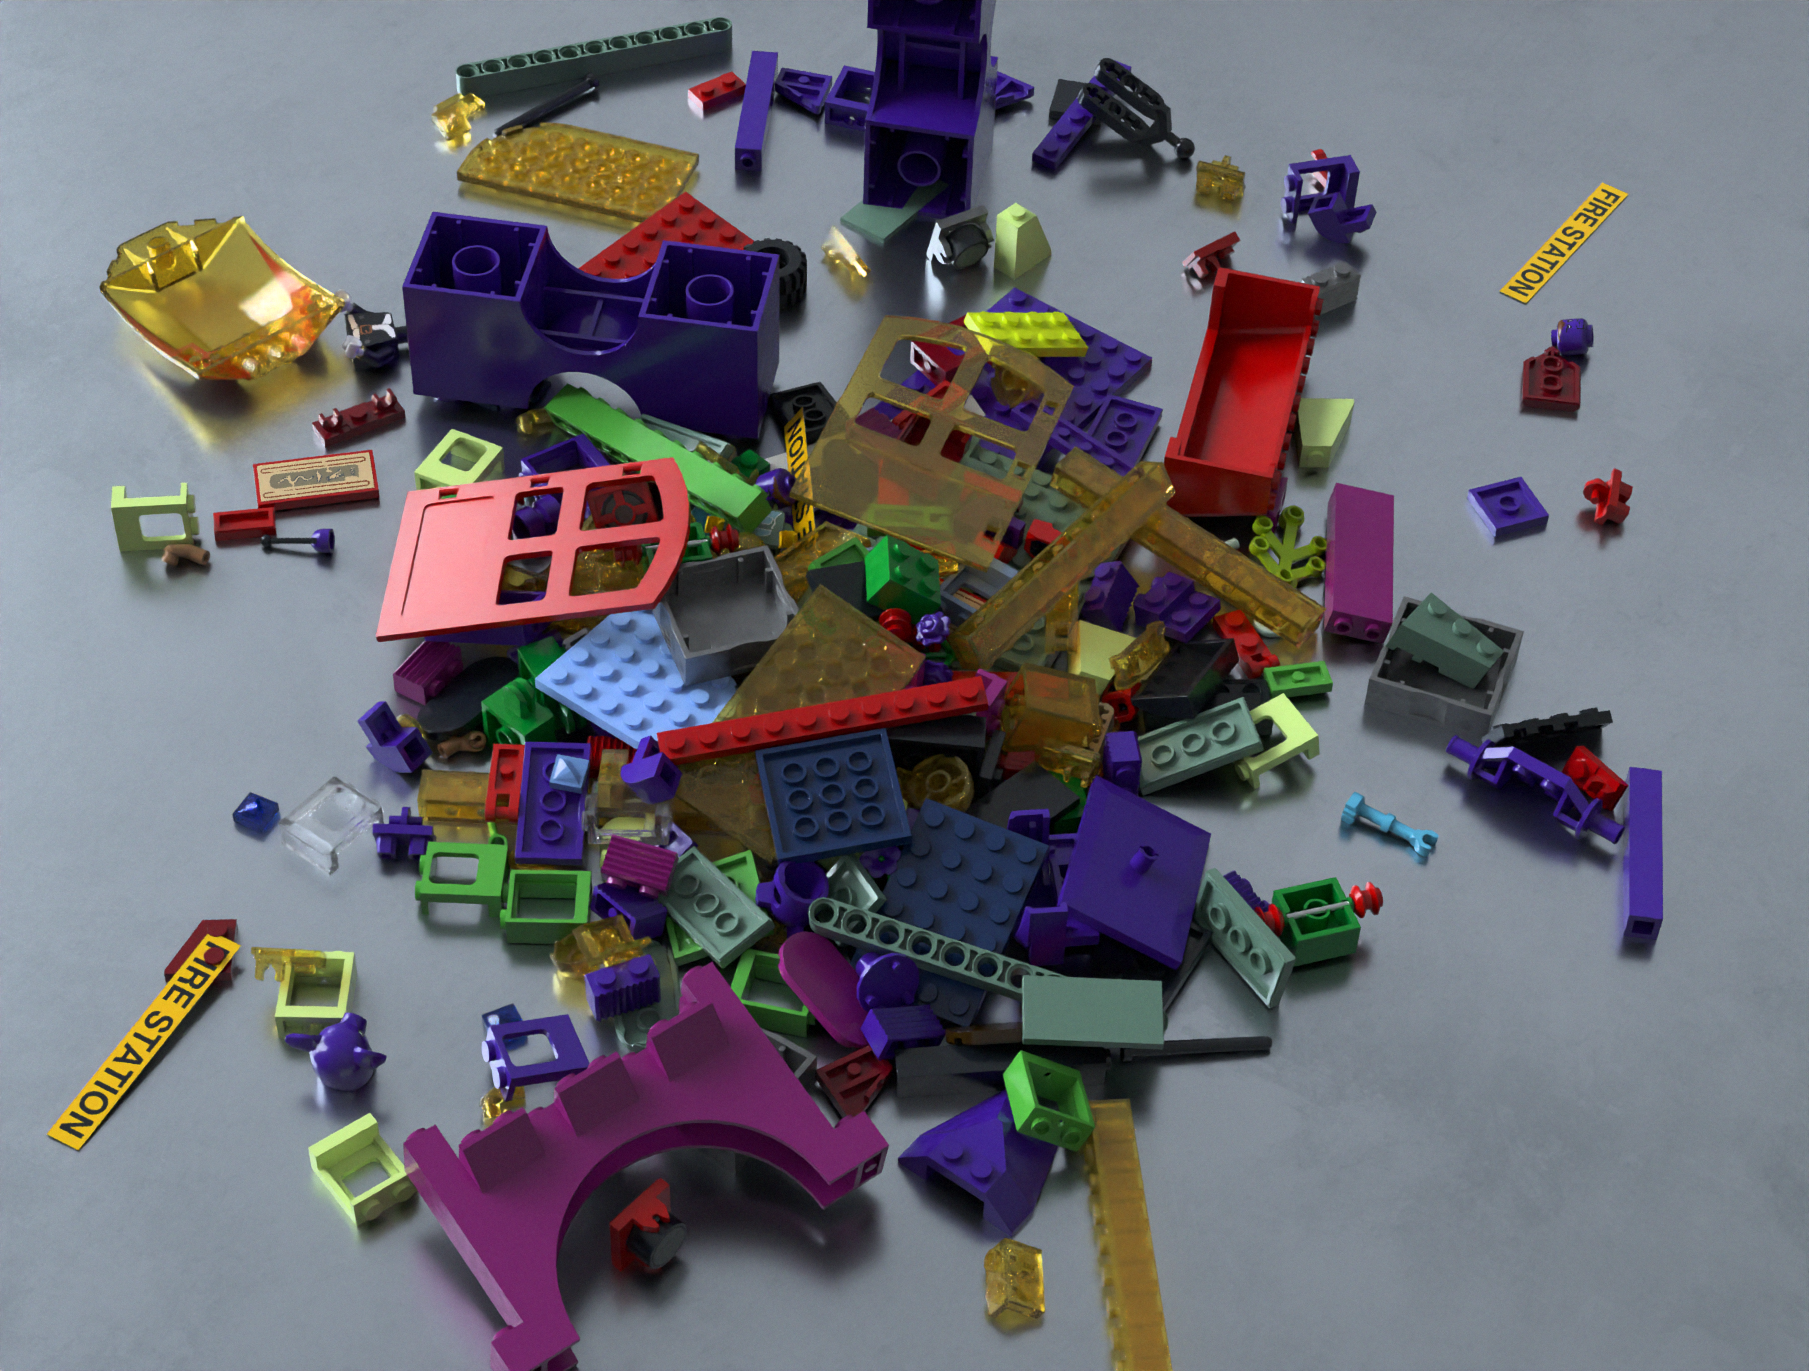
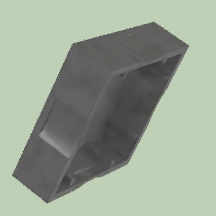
[646,545,809,686]
[1364,596,1524,740]

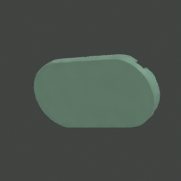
[609,939,681,1053]

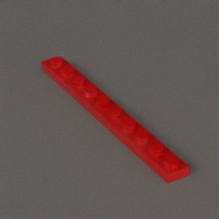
[657,676,988,765]

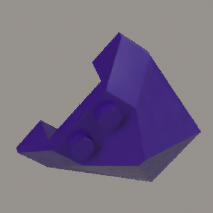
[898,1089,1062,1237]

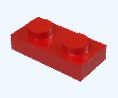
[688,71,746,111]

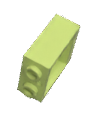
[275,950,357,1038]

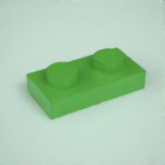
[1263,661,1333,699]

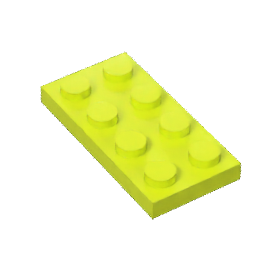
[963,311,1089,357]

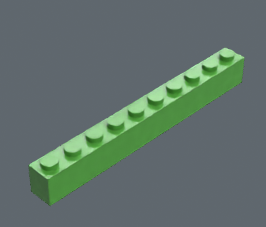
[544,383,772,536]

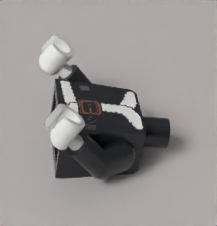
[333,289,408,371]

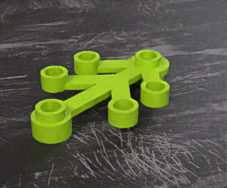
[1249,505,1327,595]

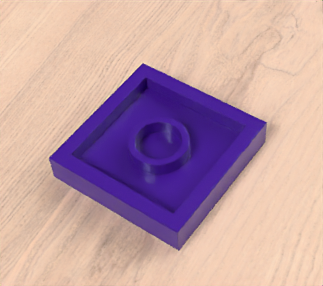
[1467,477,1549,537]

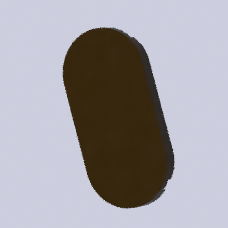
[945,1022,1023,1045]

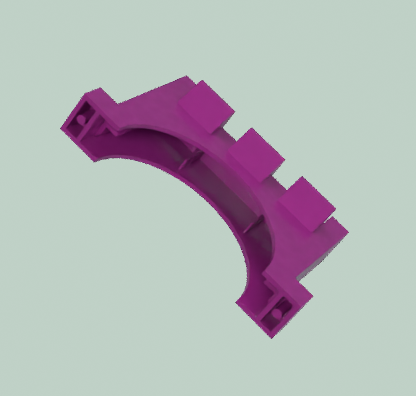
[403,962,889,1371]

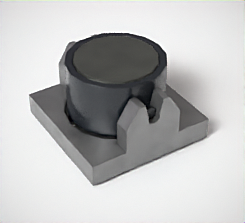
[926,205,994,269]

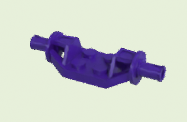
[1446,735,1625,844]

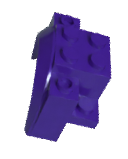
[1007,809,1100,966]

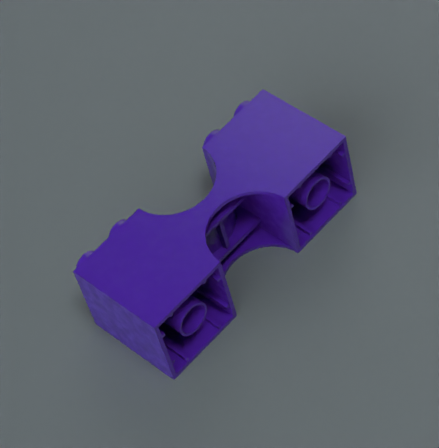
[863,0,998,219]
[402,212,779,439]

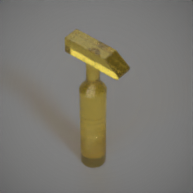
[694,441,759,486]

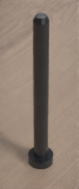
[493,72,600,139]

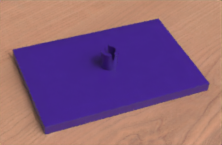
[1057,775,1211,970]

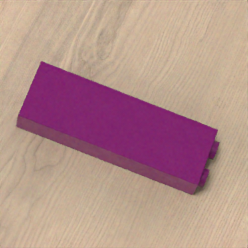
[1324,483,1394,644]

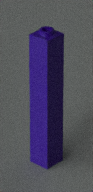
[735,51,778,171]
[1623,767,1663,940]

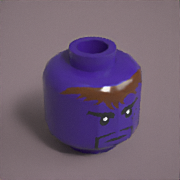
[1551,318,1594,356]
[755,468,799,510]

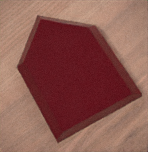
[1522,346,1581,412]

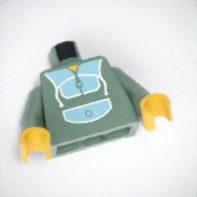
[704,500,798,568]

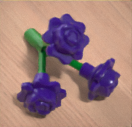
[892,611,974,686]

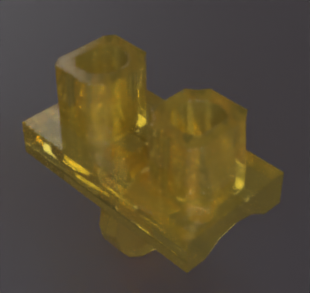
[1196,155,1245,201]

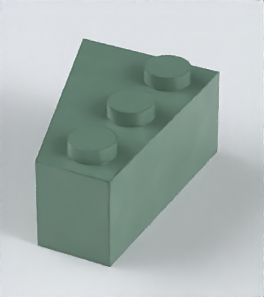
[1385,592,1505,689]

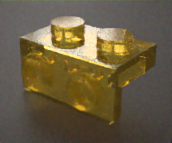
[572,914,652,968]
[984,1237,1045,1319]

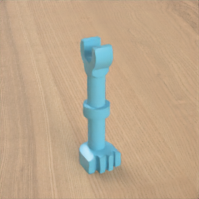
[1341,792,1439,857]

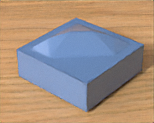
[549,754,590,794]

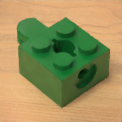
[517,636,587,734]
[481,677,557,751]

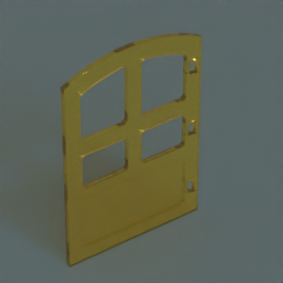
[789,315,1074,573]

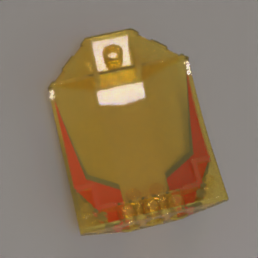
[99,216,345,381]

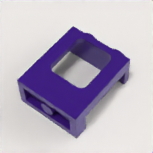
[1281,155,1360,224]
[482,1014,590,1102]

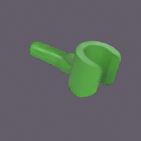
[487,822,508,845]

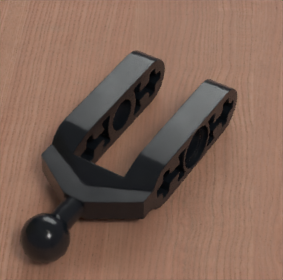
[1077,58,1195,159]

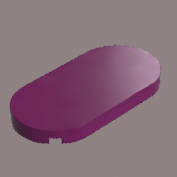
[778,932,869,1049]

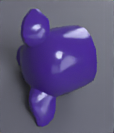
[755,861,829,939]
[285,1012,387,1092]

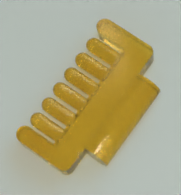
[431,93,485,131]

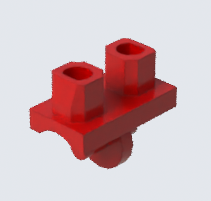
[1583,468,1633,526]

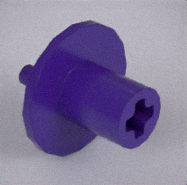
[856,952,919,1013]

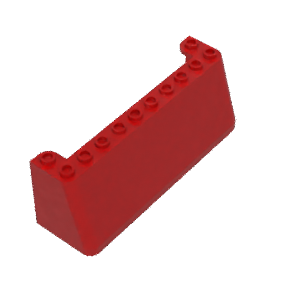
[1157,267,1324,518]

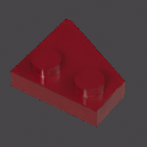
[164,919,238,982]
[815,1045,893,1118]

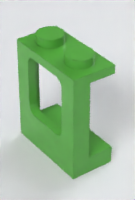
[415,842,510,918]

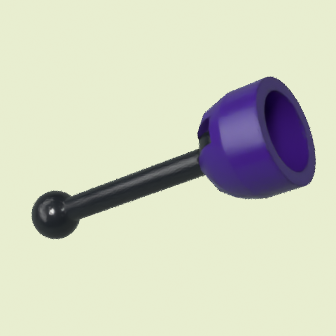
[260,529,335,553]

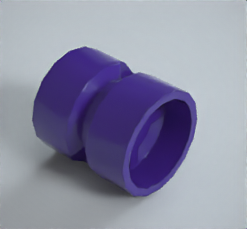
[512,495,561,539]

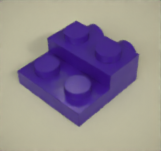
[1133,572,1221,643]

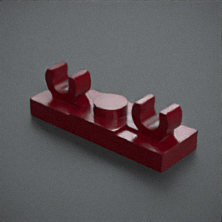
[312,388,406,448]

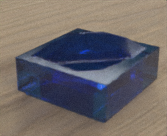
[232,792,279,833]
[481,1003,524,1044]

